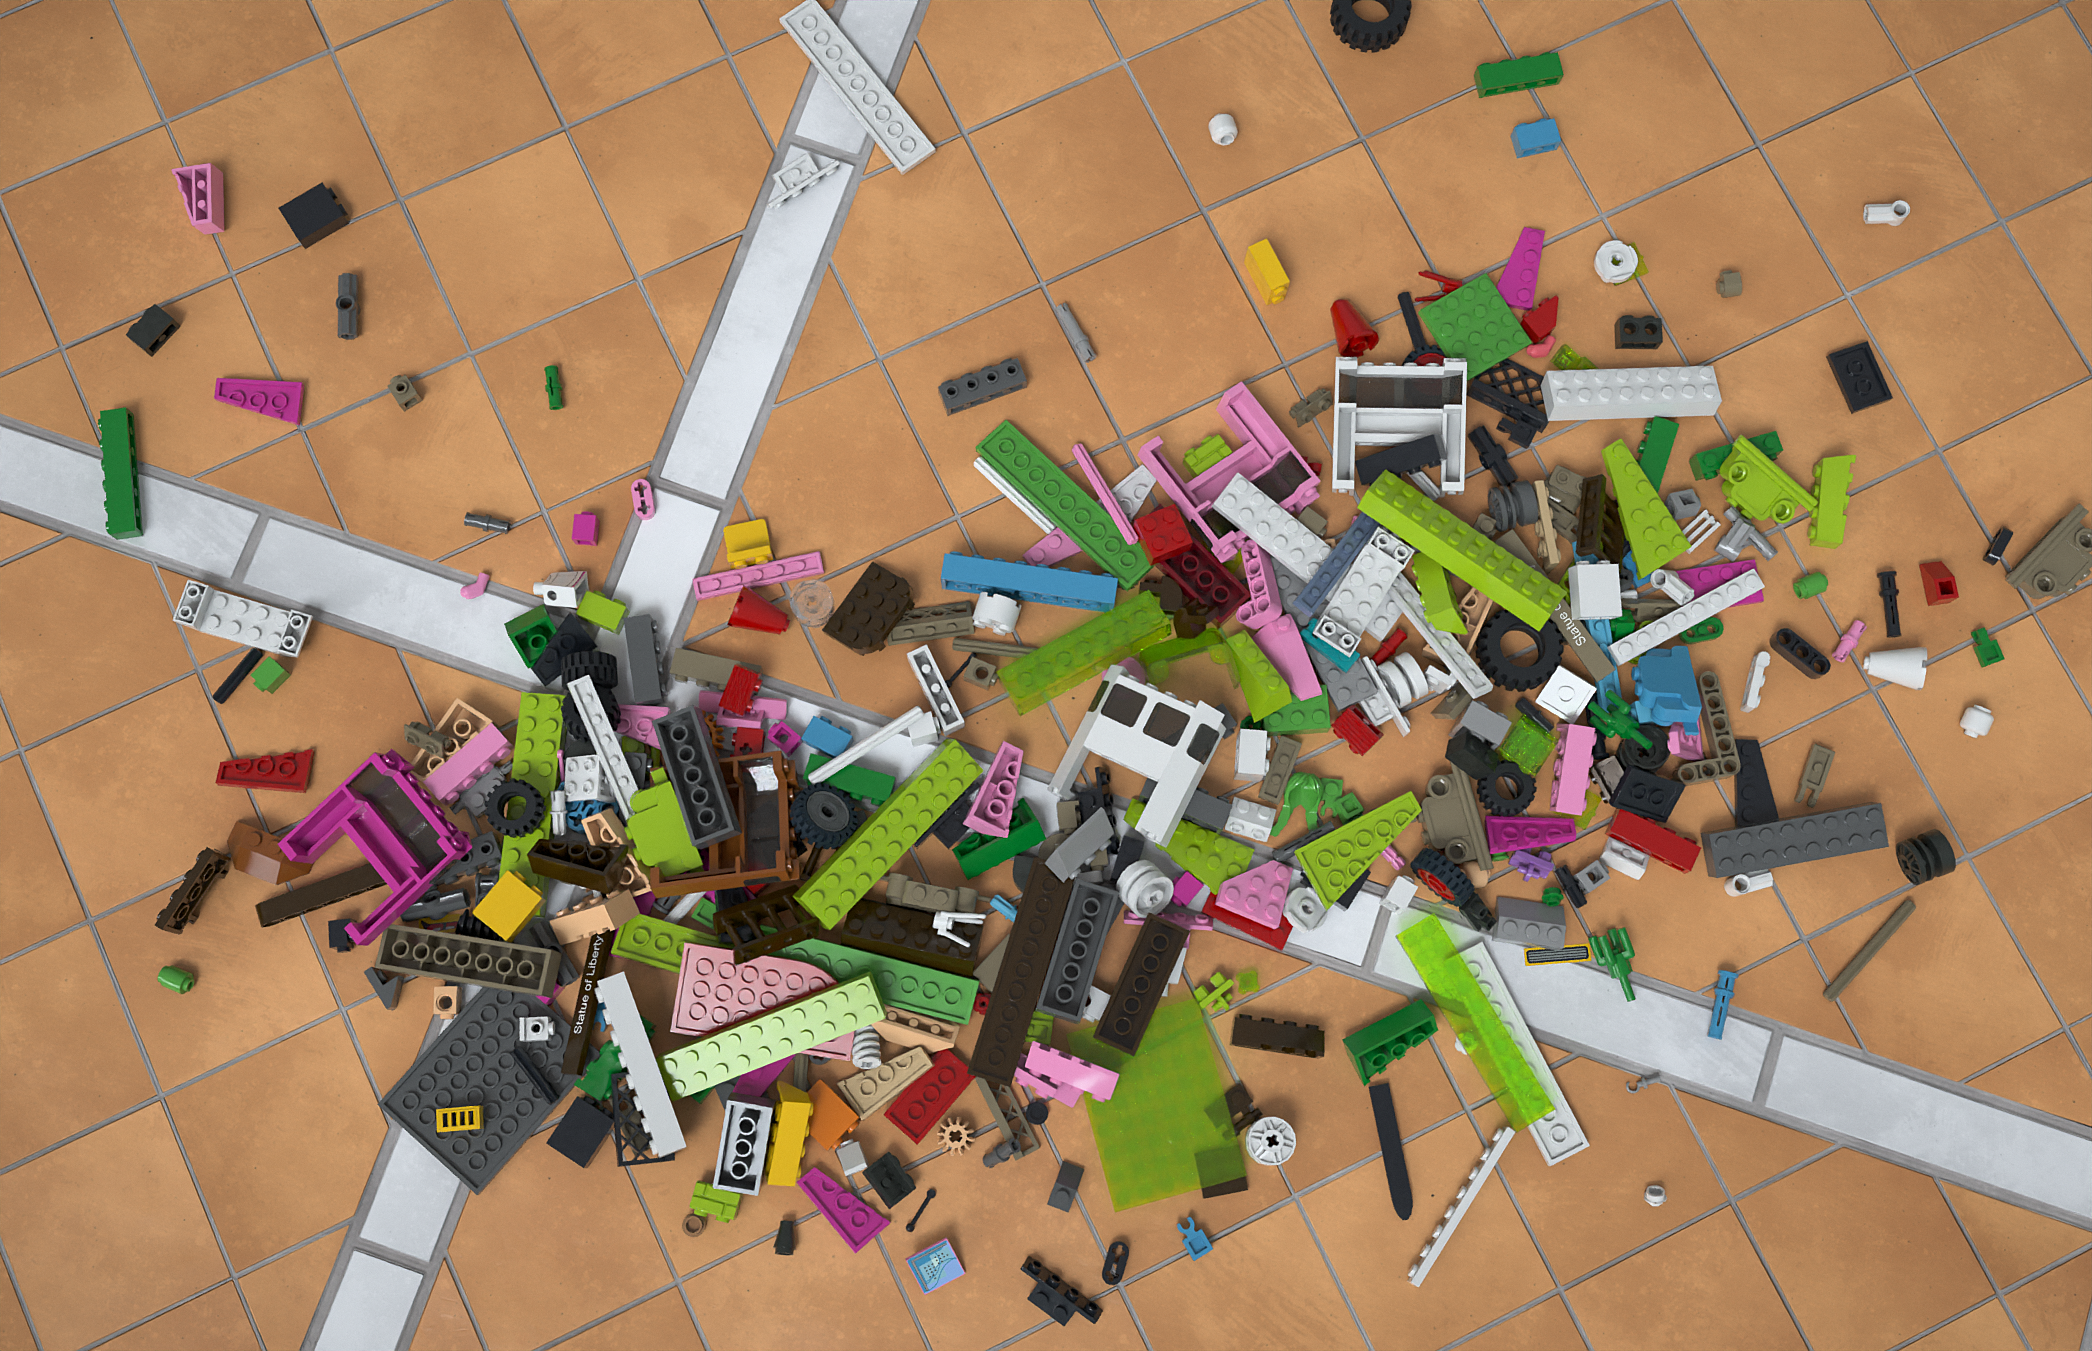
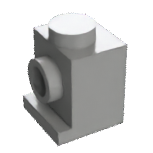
[1664,489,1701,521]
[1573,860,1610,895]

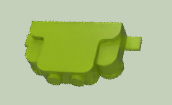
[1720,435,1818,524]
[624,767,704,877]

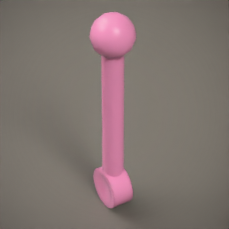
[557,749,565,785]

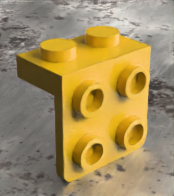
[723,519,774,569]

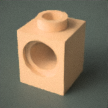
[433,986,462,1019]

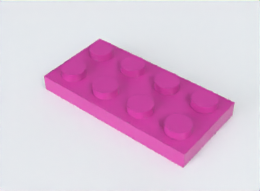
[1675,559,1764,608]

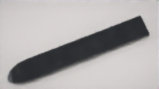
[1368,1083,1413,1220]

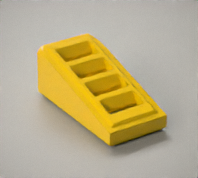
[436,1105,484,1133]

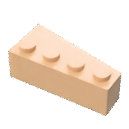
[581,808,652,897]
[549,889,640,945]

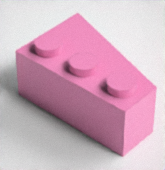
[171,163,224,235]

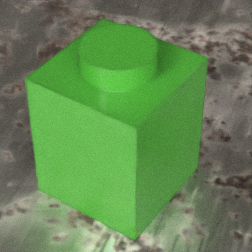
[250,656,291,694]

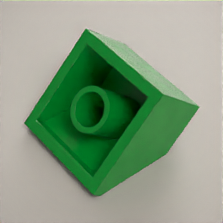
[504,604,557,669]

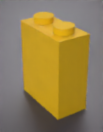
[1244,238,1290,305]
[472,870,546,943]

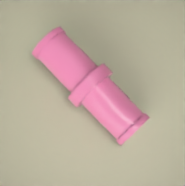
[1832,620,1867,662]

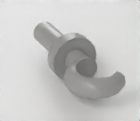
[1626,1076,1661,1094]

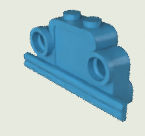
[1631,646,1702,736]

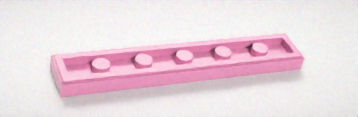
[692,551,824,601]

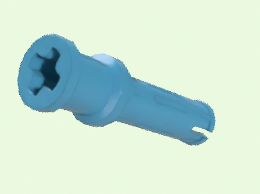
[1708,970,1739,1040]

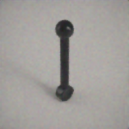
[945,652,977,688]
[906,1189,936,1232]

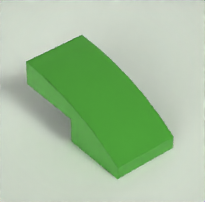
[1334,792,1364,826]

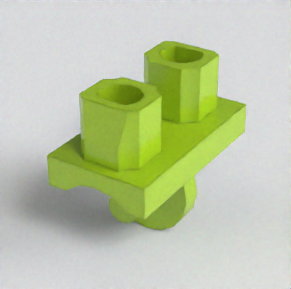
[1193,972,1234,1012]

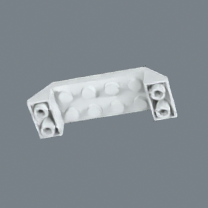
[1313,527,1415,657]
[172,580,313,658]

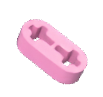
[631,479,655,520]

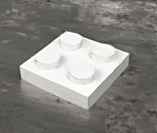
[1535,665,1597,724]

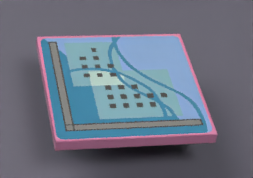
[905,1237,966,1295]

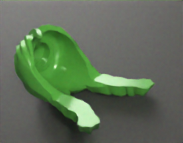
[1270,772,1323,837]

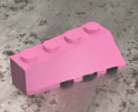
[1550,724,1597,816]
[963,741,1023,838]
[1025,1041,1120,1102]

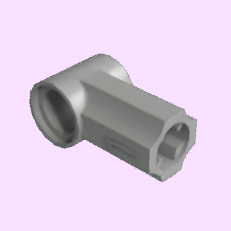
[1714,516,1755,562]

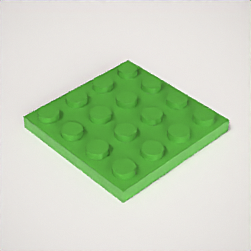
[1418,273,1532,381]

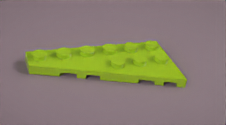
[1601,438,1692,580]
[1294,791,1422,911]
[1123,798,1255,895]

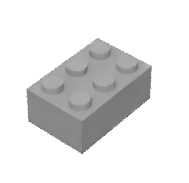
[1448,700,1512,751]

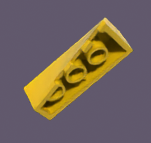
[765,1081,813,1187]

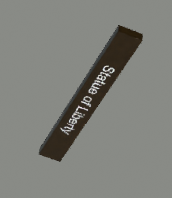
[561,929,614,1076]

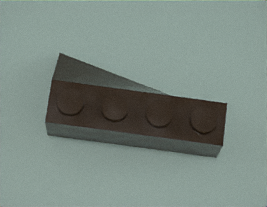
[527,839,629,895]
[1230,1014,1325,1059]

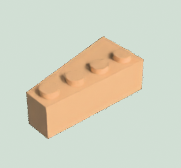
[1422,587,1494,667]
[410,698,498,783]

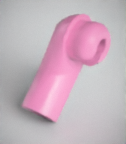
[460,573,490,599]

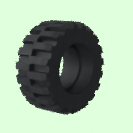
[1330,0,1412,53]
[1475,610,1564,692]

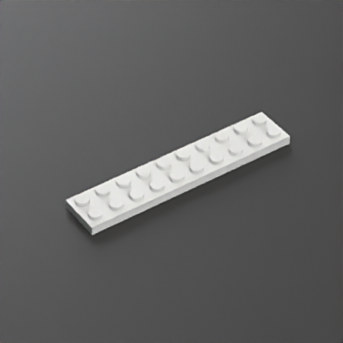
[779,0,936,175]
[1211,473,1403,642]
[1441,942,1590,1166]

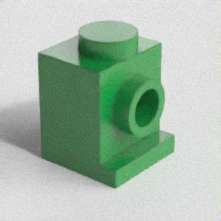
[1609,609,1635,644]

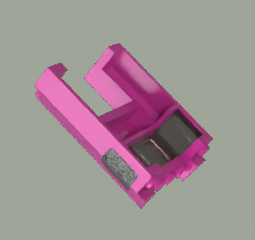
[278,749,473,946]

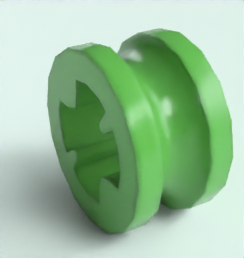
[1491,852,1510,862]

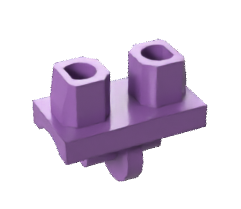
[1508,848,1554,882]

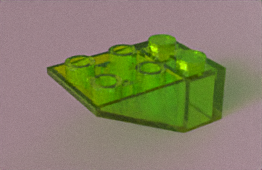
[1498,714,1558,777]

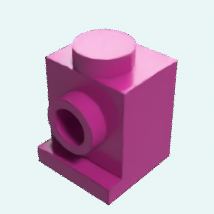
[767,721,802,757]

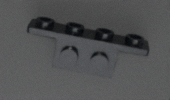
[1077,766,1120,856]
[914,782,980,850]
[1020,1256,1103,1326]

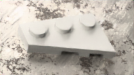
[1096,464,1157,523]

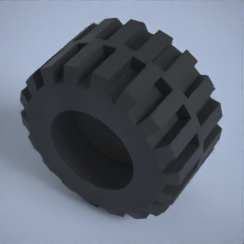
[561,651,618,691]
[561,683,621,743]
[1477,759,1537,817]
[484,778,546,838]

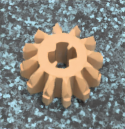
[937,1117,975,1156]

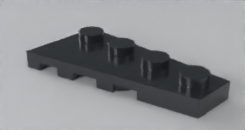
[1734,739,1779,826]

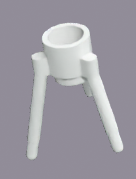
[933,910,986,947]

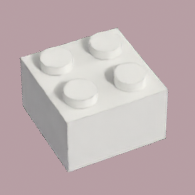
[1234,729,1271,782]

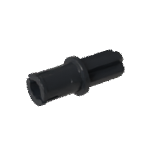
[1515,698,1555,736]
[1554,864,1587,908]

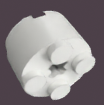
[972,592,1022,636]

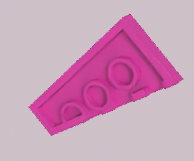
[214,378,304,426]

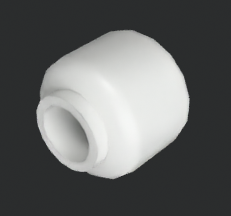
[1208,114,1238,146]
[1960,705,1994,738]

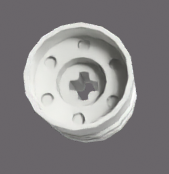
[1245,1117,1296,1166]

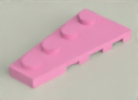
[1023,527,1083,567]

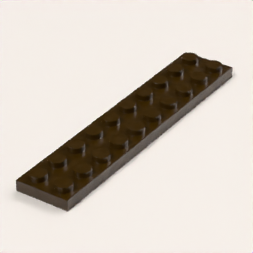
[967,857,1075,1087]

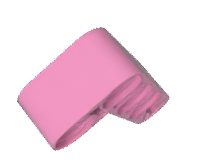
[1236,539,1282,629]

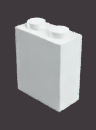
[1568,561,1622,620]

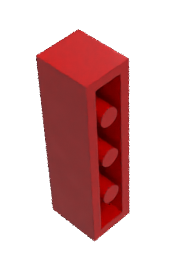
[1605,809,1701,874]

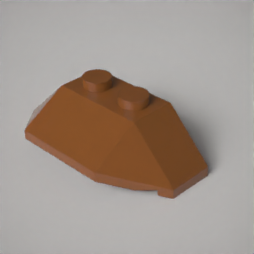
[227,821,314,885]

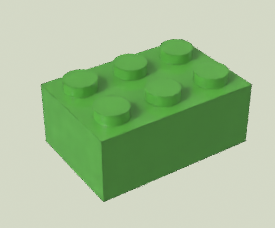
[1261,685,1331,737]

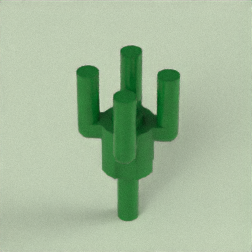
[1588,690,1653,749]
[1588,927,1636,1002]

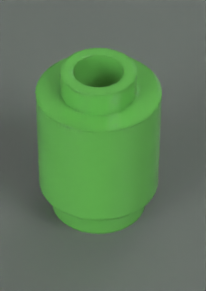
[1793,572,1828,599]
[157,965,195,994]

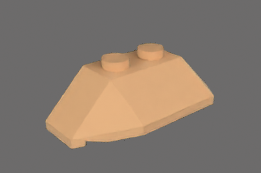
[871,1004,960,1054]

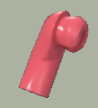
[1526,335,1556,358]

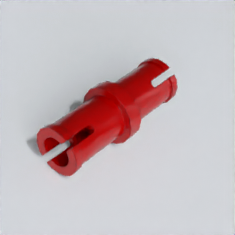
[1369,628,1408,667]

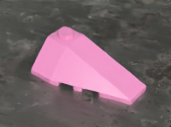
[1252,614,1322,701]

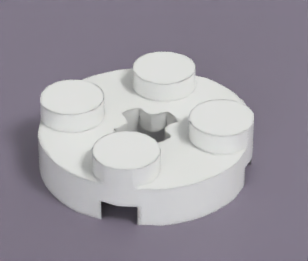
[1594,240,1638,283]
[1282,887,1327,933]

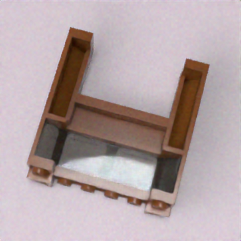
[650,750,803,898]

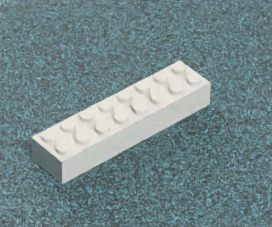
[1541,366,1722,421]
[594,972,687,1158]

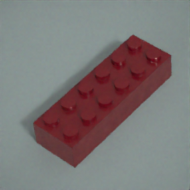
[1138,504,1251,629]

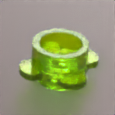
[1236,971,1260,995]

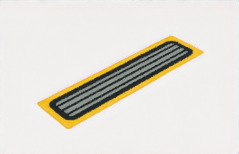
[1524,943,1591,966]

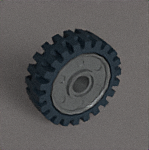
[790,783,858,850]

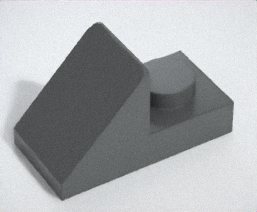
[364,967,404,1011]
[1047,1161,1084,1213]

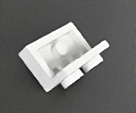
[1423,665,1457,694]
[1225,797,1276,842]

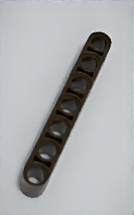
[255,863,387,928]

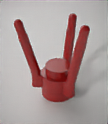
[1415,270,1462,302]

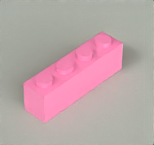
[423,723,514,806]

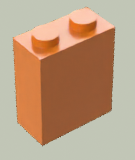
[807,1079,860,1151]

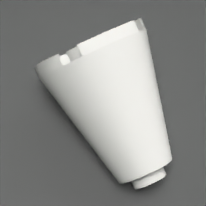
[1863,647,1927,690]

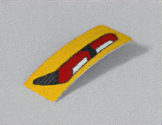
[419,914,461,933]

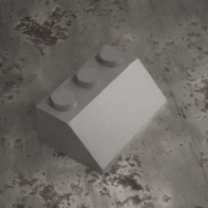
[1045,807,1114,882]
[1492,897,1566,951]

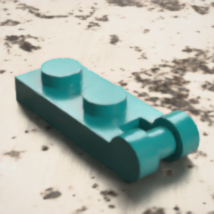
[1300,618,1360,673]

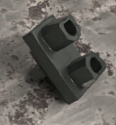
[1459,892,1497,932]

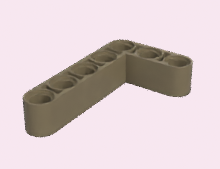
[1672,671,1741,786]

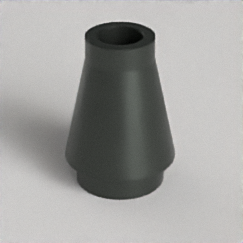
[773,1220,796,1256]

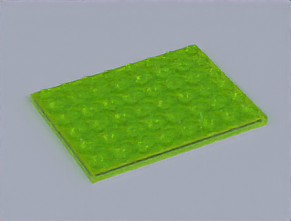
[1066,998,1247,1212]

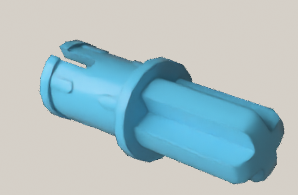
[990,894,1018,923]

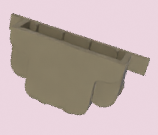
[2005,504,2092,599]
[1416,762,1494,871]
[879,873,991,914]

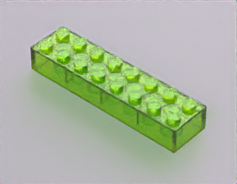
[996,590,1172,716]

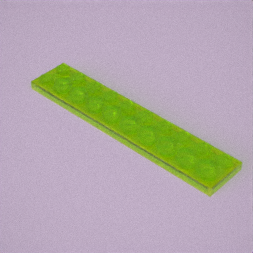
[1395,913,1555,1133]

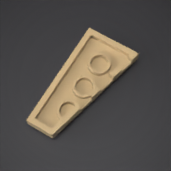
[1531,480,1561,575]
[837,1047,935,1120]

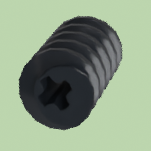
[455,909,504,942]

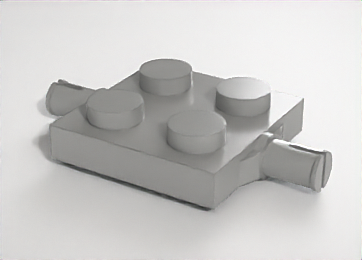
[449,760,513,818]

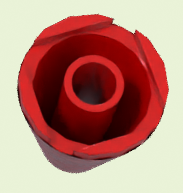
[1330,299,1379,358]
[727,585,791,635]

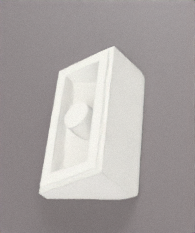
[1599,837,1650,880]

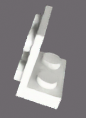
[564,754,616,803]

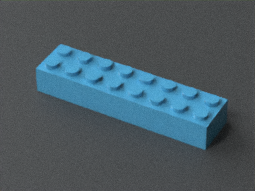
[941,552,1118,614]

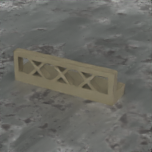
[887,601,974,646]
[975,1077,1040,1160]

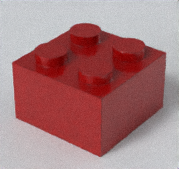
[1133,504,1193,566]

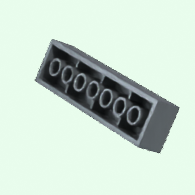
[1701,802,1889,878]

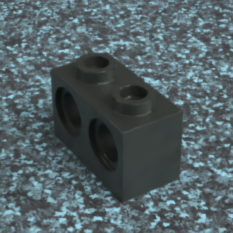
[1614,315,1663,349]

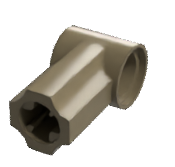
[1544,477,1581,515]

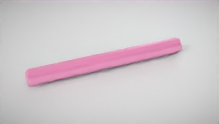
[1072,443,1139,545]

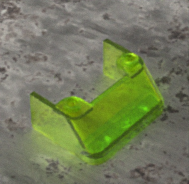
[1139,628,1241,713]

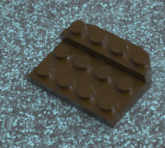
[822,561,915,656]
[155,847,231,935]

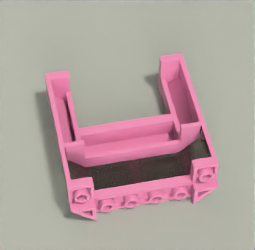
[1138,381,1320,563]

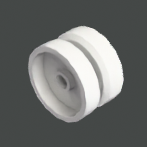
[1377,652,1429,709]
[1116,860,1174,918]

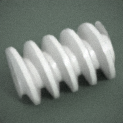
[852,1024,881,1069]

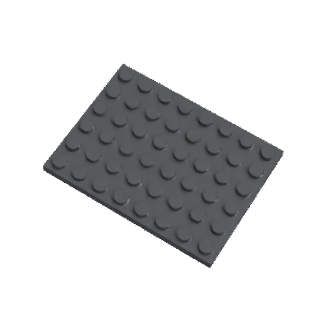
[377,987,601,1195]

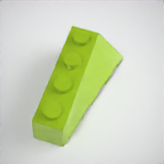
[1807,455,1856,549]
[1411,552,1468,635]
[1226,629,1292,723]

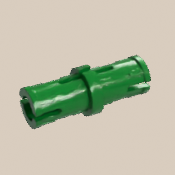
[544,365,563,410]

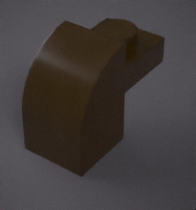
[1138,576,1182,616]
[1173,598,1220,639]

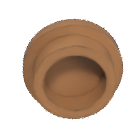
[682,1214,706,1237]

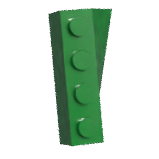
[952,798,1046,880]
[1342,999,1438,1086]
[574,1014,656,1101]

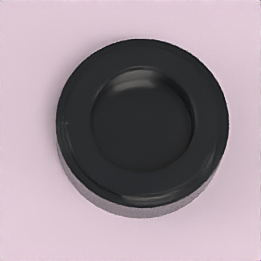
[1026,1102,1048,1125]

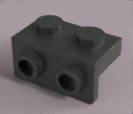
[862,1151,916,1209]

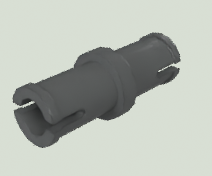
[464,512,511,534]
[983,1138,1021,1168]

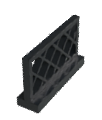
[1466,359,1549,433]
[610,1072,675,1167]

